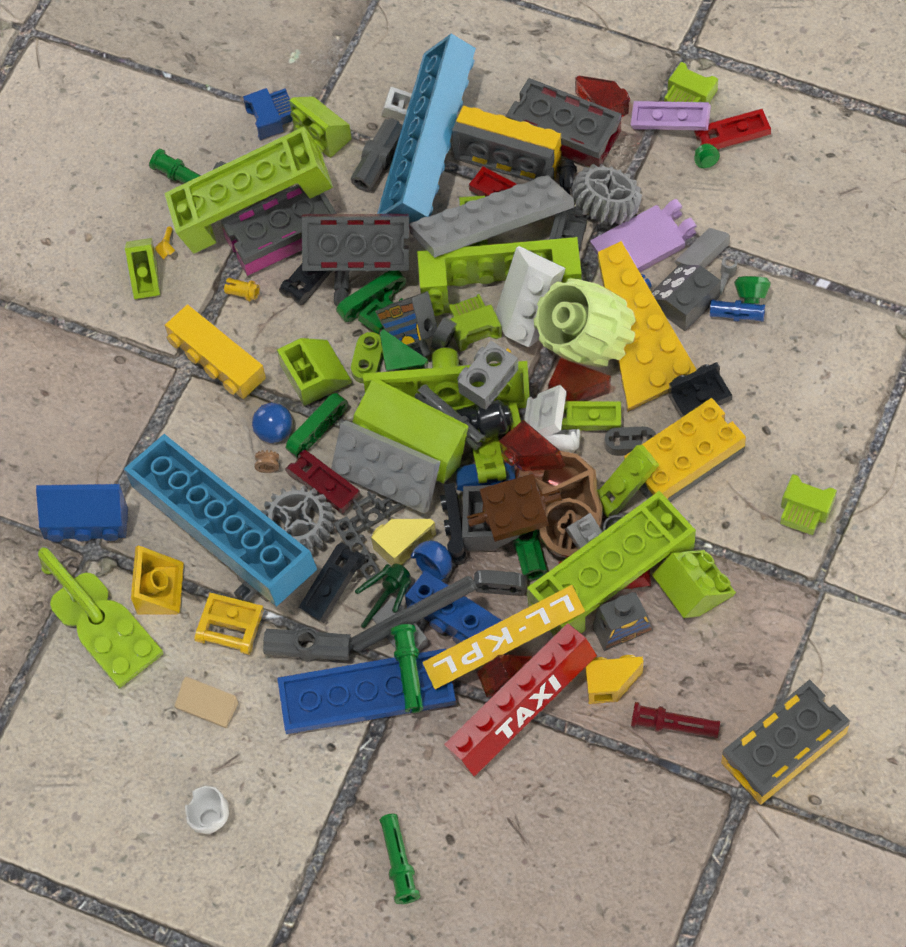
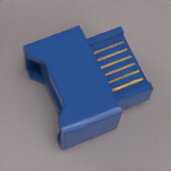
[243,88,293,140]

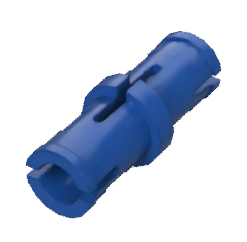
[710,300,765,322]

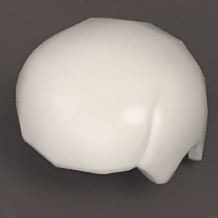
[538,429,580,453]
[185,786,229,834]

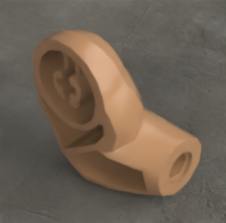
[515,449,603,558]

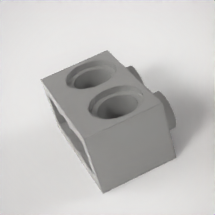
[457,341,518,410]

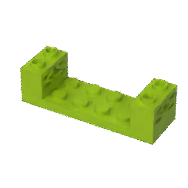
[164,126,333,254]
[417,237,582,316]
[527,491,696,636]

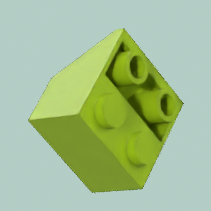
[289,97,352,158]
[277,338,352,406]
[652,550,736,618]

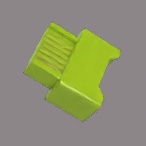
[664,62,718,103]
[449,294,502,352]
[780,474,837,535]

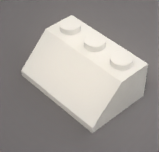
[495,246,566,347]

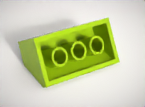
[352,378,469,484]

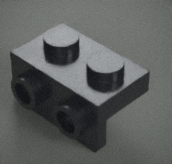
[668,362,732,418]

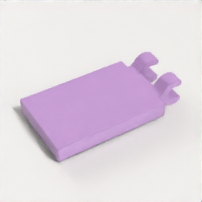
[590,199,697,272]

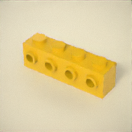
[165,304,266,400]

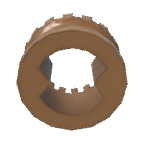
[254,450,279,473]

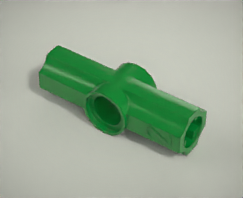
[513,530,547,581]

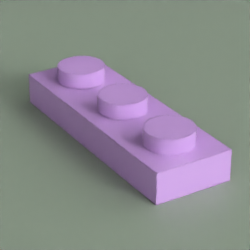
[631,101,711,131]

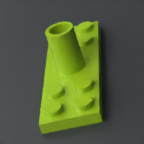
[363,347,530,410]

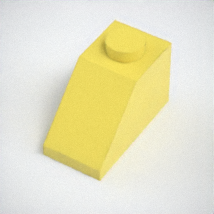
[371,519,436,566]

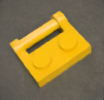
[195,593,264,655]

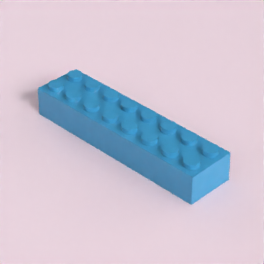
[377,33,476,224]
[124,434,317,607]

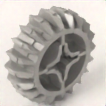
[571,164,642,225]
[261,485,335,555]

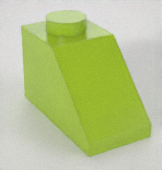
[125,238,160,299]

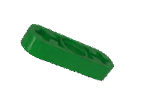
[336,270,407,322]
[285,393,348,458]

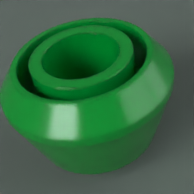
[734,276,771,304]

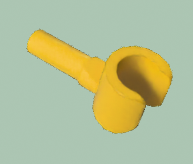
[154,226,175,260]

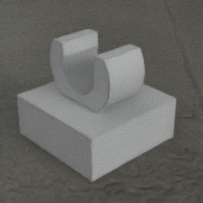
[565,513,602,550]

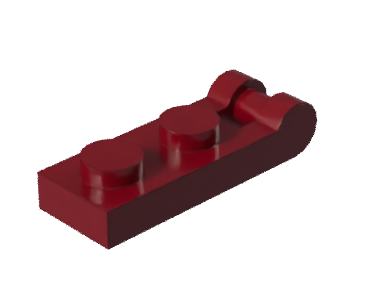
[285,449,360,514]

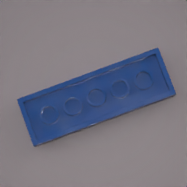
[277,648,456,734]

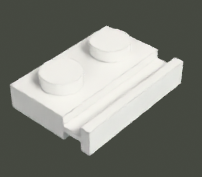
[522,385,566,444]

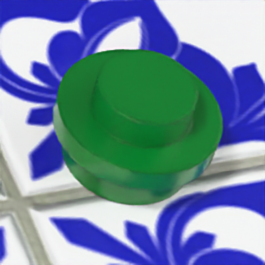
[694,144,720,168]

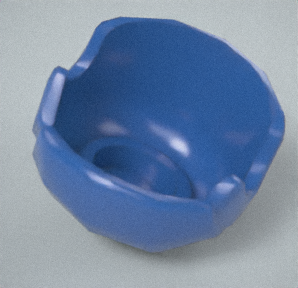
[252,402,293,444]
[411,540,452,581]

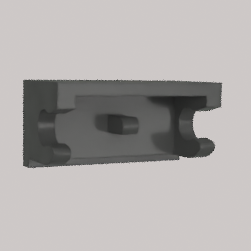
[549,207,587,251]

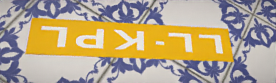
[422,585,585,689]

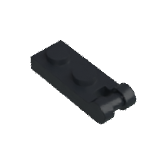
[279,264,332,305]
[440,483,467,565]
[298,542,365,623]

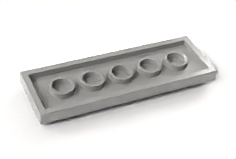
[409,175,574,257]

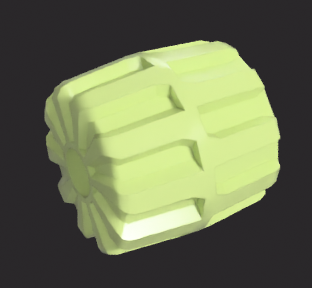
[534,278,636,367]

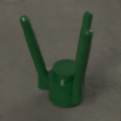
[355,564,412,629]

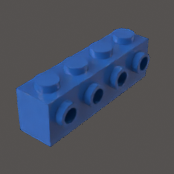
[405,571,510,667]

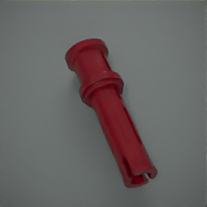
[631,702,720,739]

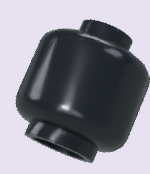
[471,400,513,438]

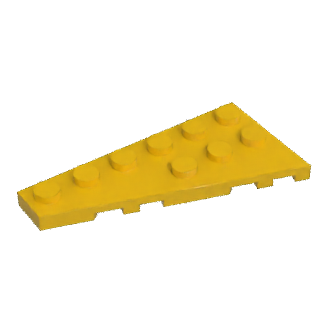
[597,241,697,412]

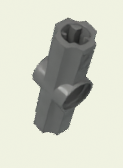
[351,118,403,192]
[263,627,351,662]

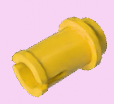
[224,277,260,301]

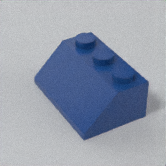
[36,484,128,542]

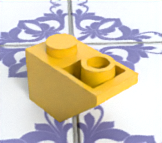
[585,655,643,704]

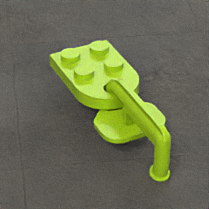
[38,547,163,689]

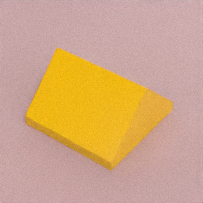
[131,545,184,615]

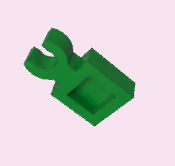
[358,291,403,335]

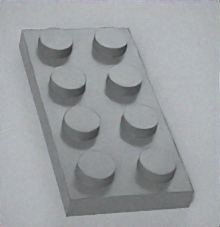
[331,420,440,513]

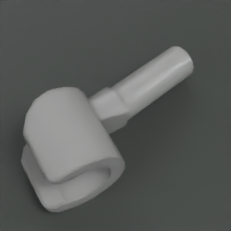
[720,257,737,295]

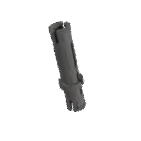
[414,385,486,450]

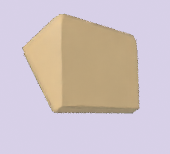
[174,676,238,728]

